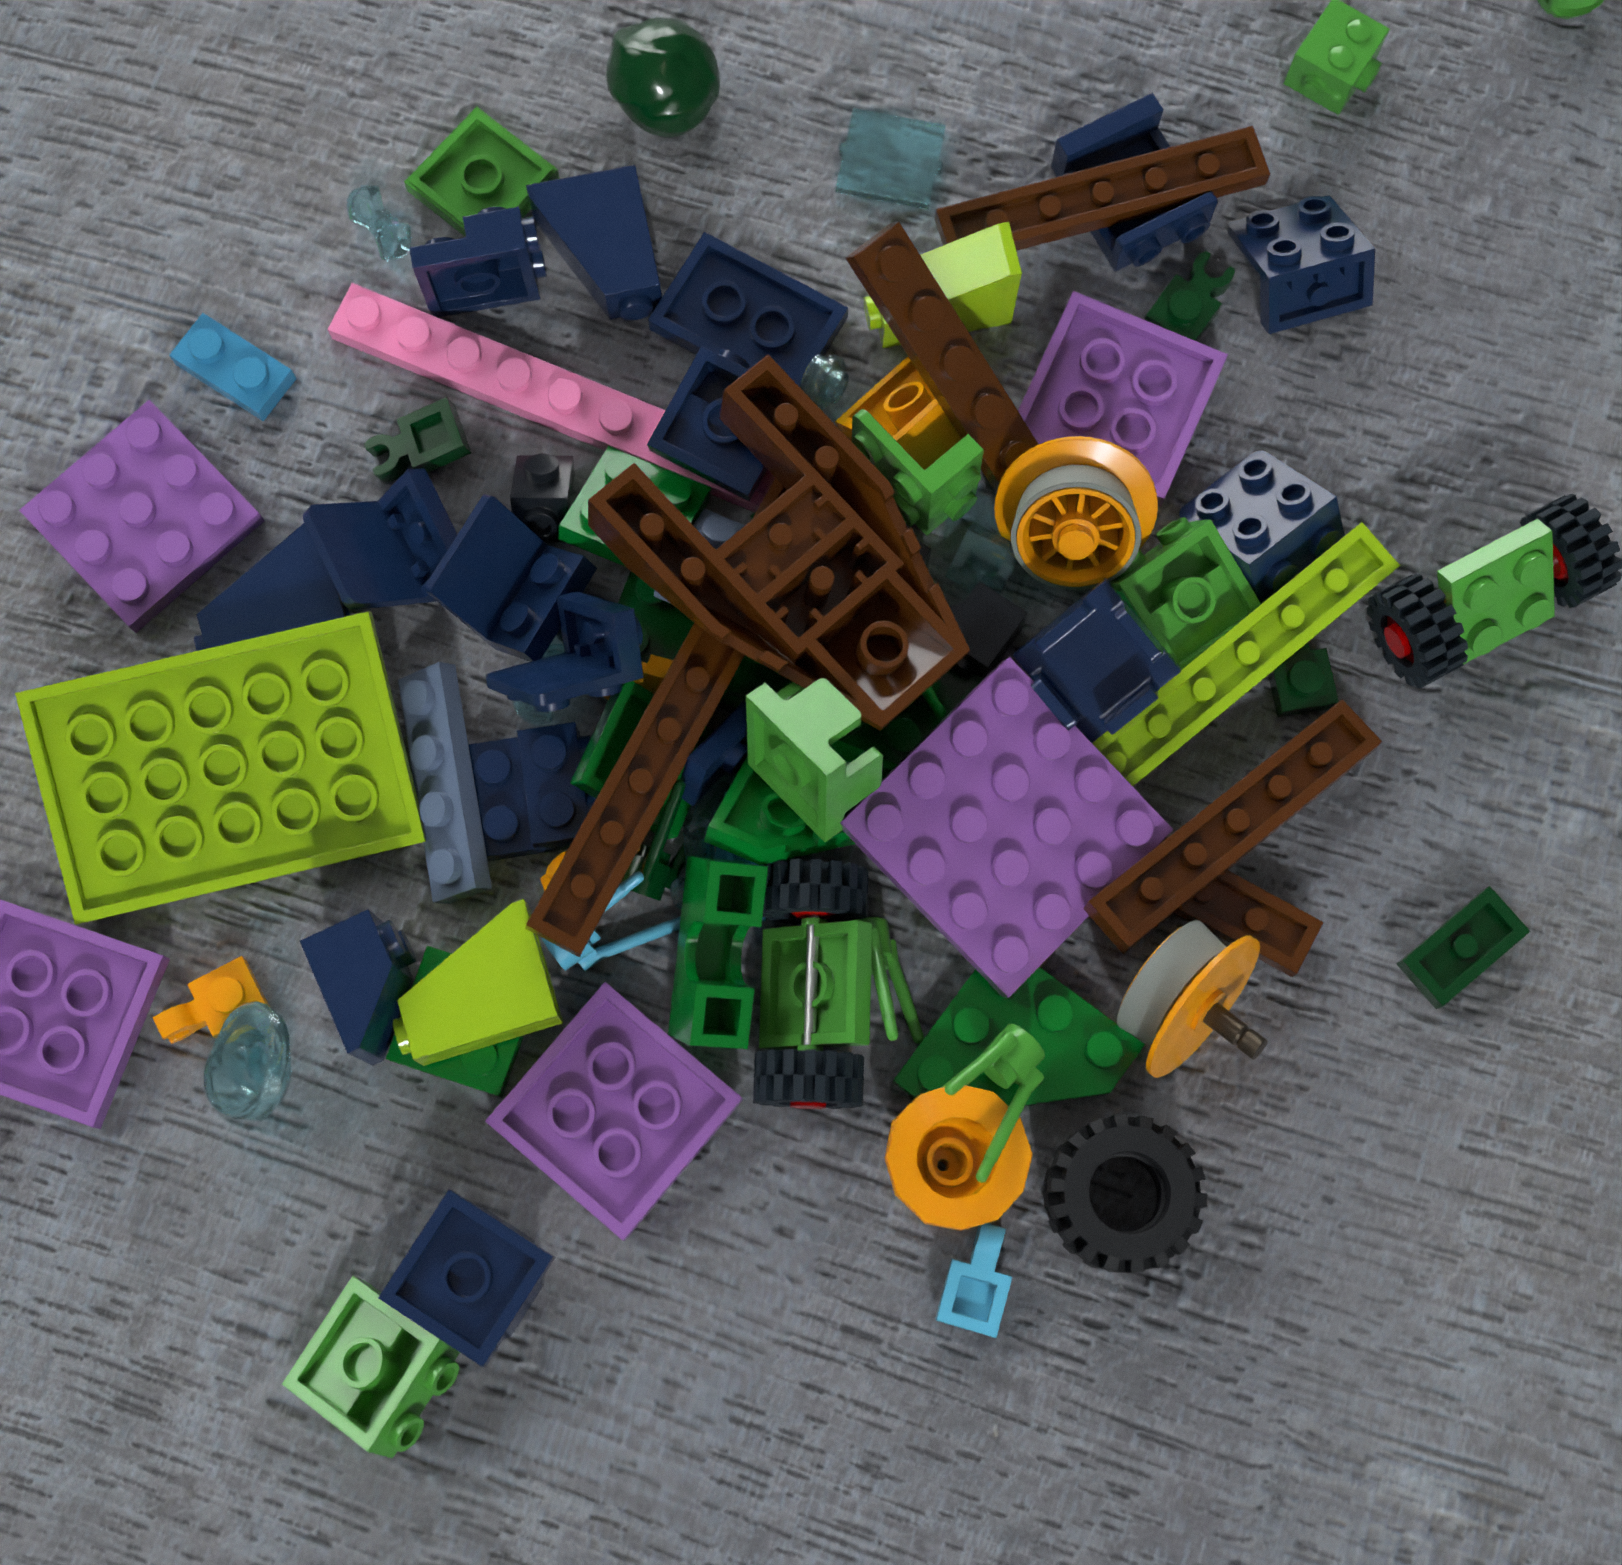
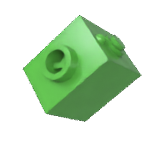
[1283,0,1390,115]

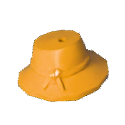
[884,1085,1033,1231]

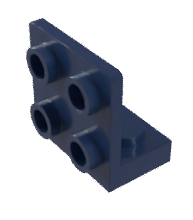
[1228,195,1375,334]
[425,494,597,662]

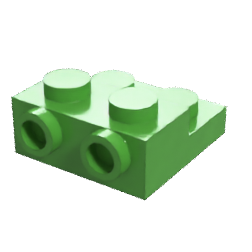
[1110,517,1261,670]
[282,1276,460,1459]

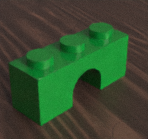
[668,856,768,1049]

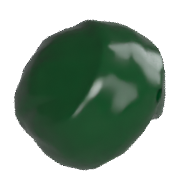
[606,18,720,138]

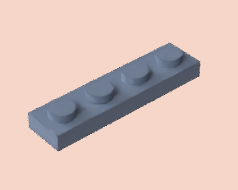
[398,662,492,904]

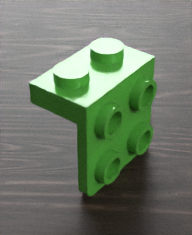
[851,409,984,536]

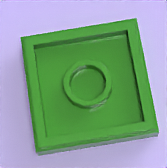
[404,107,560,237]

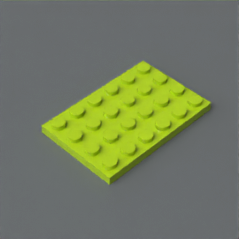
[15,611,426,925]

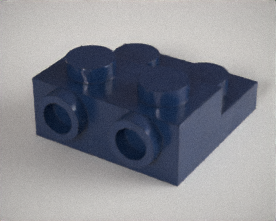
[409,206,547,318]
[647,346,767,502]
[468,722,596,862]

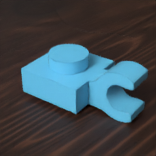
[935,1223,1012,1338]

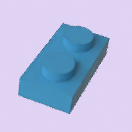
[169,313,297,422]

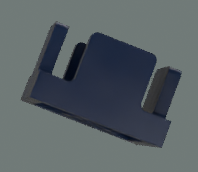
[1013,578,1181,743]
[378,1189,555,1367]

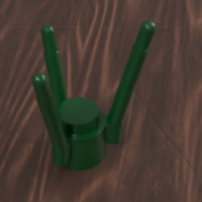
[621,779,729,901]

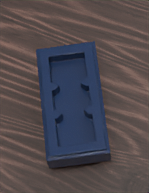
[680,698,748,806]

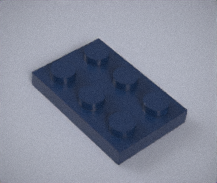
[648,232,848,390]

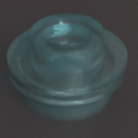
[800,354,849,410]

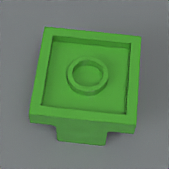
[746,678,883,842]

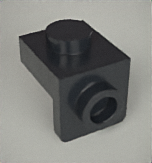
[510,453,575,543]

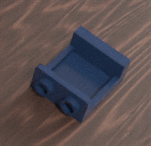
[1051,92,1218,272]

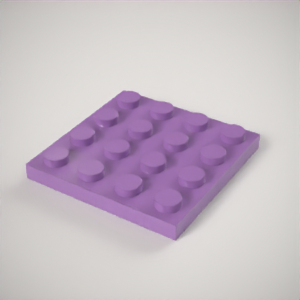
[840,657,1173,998]

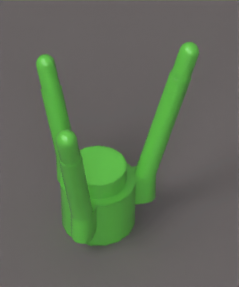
[856,917,924,1044]
[941,1024,1045,1183]

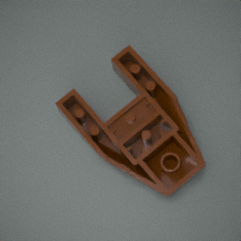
[588,354,970,731]

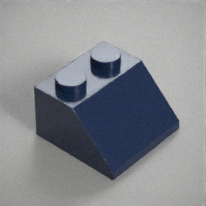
[300,909,417,1066]

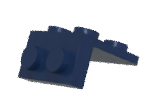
[1179,450,1345,604]
[303,468,457,610]
[486,591,644,712]

